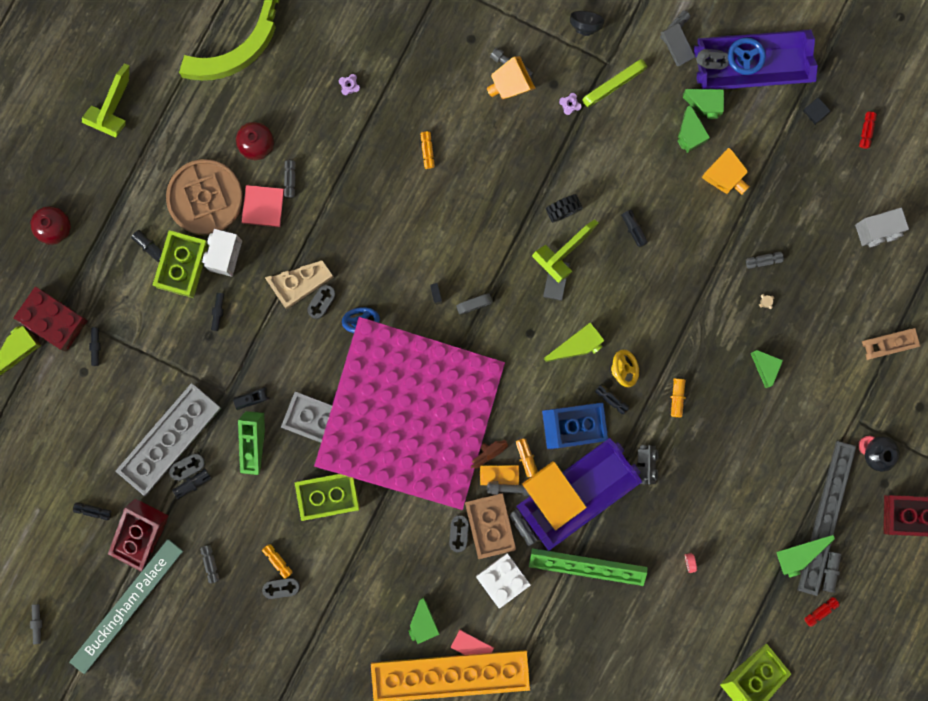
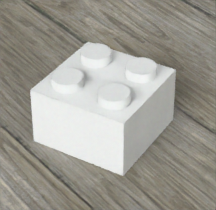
[203,229,242,277]
[476,553,531,609]

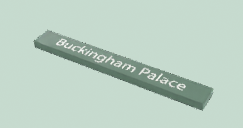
[69,539,184,674]

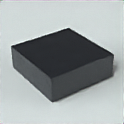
[803,97,830,124]
[430,283,442,305]

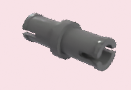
[823,552,842,593]

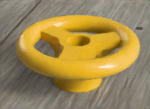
[611,349,639,387]

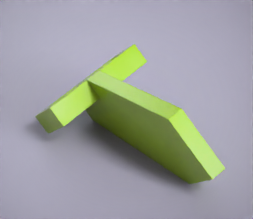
[82,63,130,137]
[532,219,599,283]

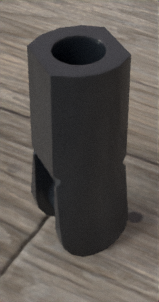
[233,388,270,410]

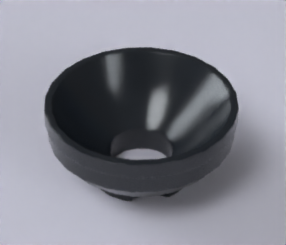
[570,11,604,36]
[865,436,900,472]

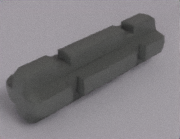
[660,10,691,42]
[284,160,296,198]
[746,252,784,269]
[509,509,537,546]
[200,545,219,583]

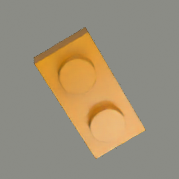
[480,466,519,485]

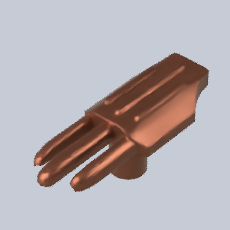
[471,440,508,468]

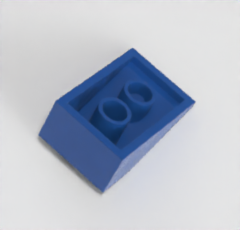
[542,403,608,449]

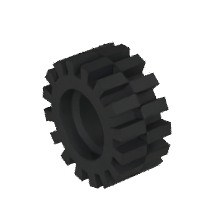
[545,194,583,223]

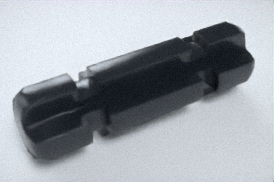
[595,384,629,414]
[73,502,112,520]

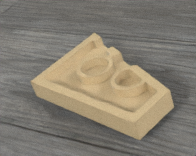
[265,261,334,309]

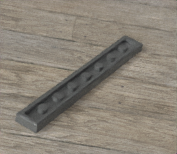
[797,441,856,596]

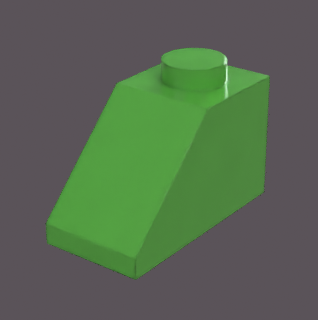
[683,89,724,119]
[678,105,710,153]
[408,597,440,644]

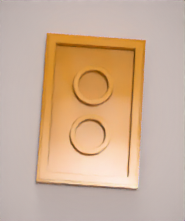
[522,461,587,531]

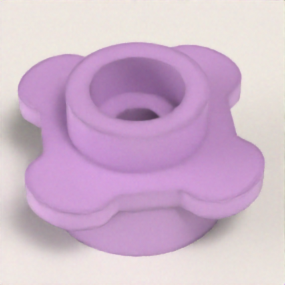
[339,74,360,95]
[559,93,581,115]

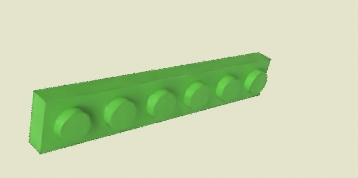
[529,549,647,586]

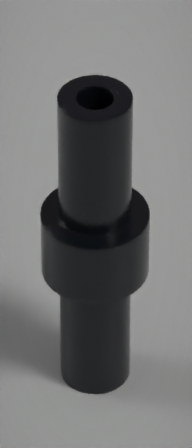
[211,293,224,331]
[89,328,101,366]

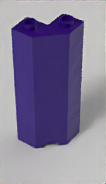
[694,30,818,89]
[516,438,642,551]

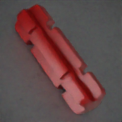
[859,111,877,149]
[804,597,840,627]

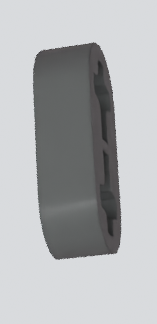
[696,49,729,69]
[308,285,336,319]
[456,293,493,315]
[169,454,205,481]
[449,515,468,552]
[262,578,300,599]

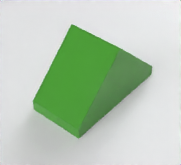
[750,350,783,388]

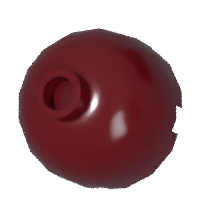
[236,121,274,161]
[30,206,71,245]

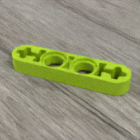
[582,59,648,108]

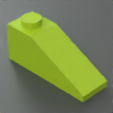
[544,323,604,362]
[0,326,41,376]

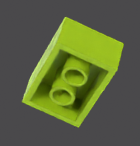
[153,230,209,298]
[294,474,361,521]

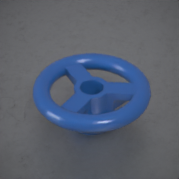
[728,38,766,75]
[342,307,380,333]

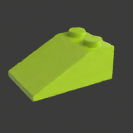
[720,644,791,701]

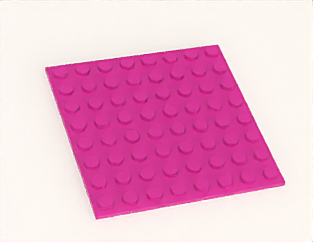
[314,317,505,510]

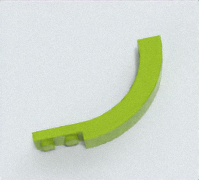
[179,0,280,81]

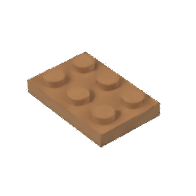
[465,493,516,559]

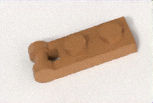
[862,328,920,360]

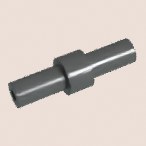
[30,604,42,644]

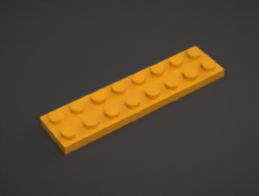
[371,650,530,701]

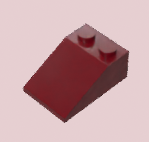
[108,499,169,572]

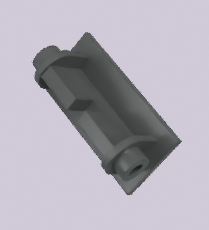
[638,445,658,484]

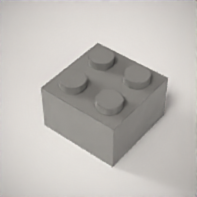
[855,208,909,248]

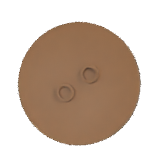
[166,159,243,235]

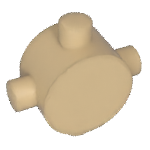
[759,294,774,309]

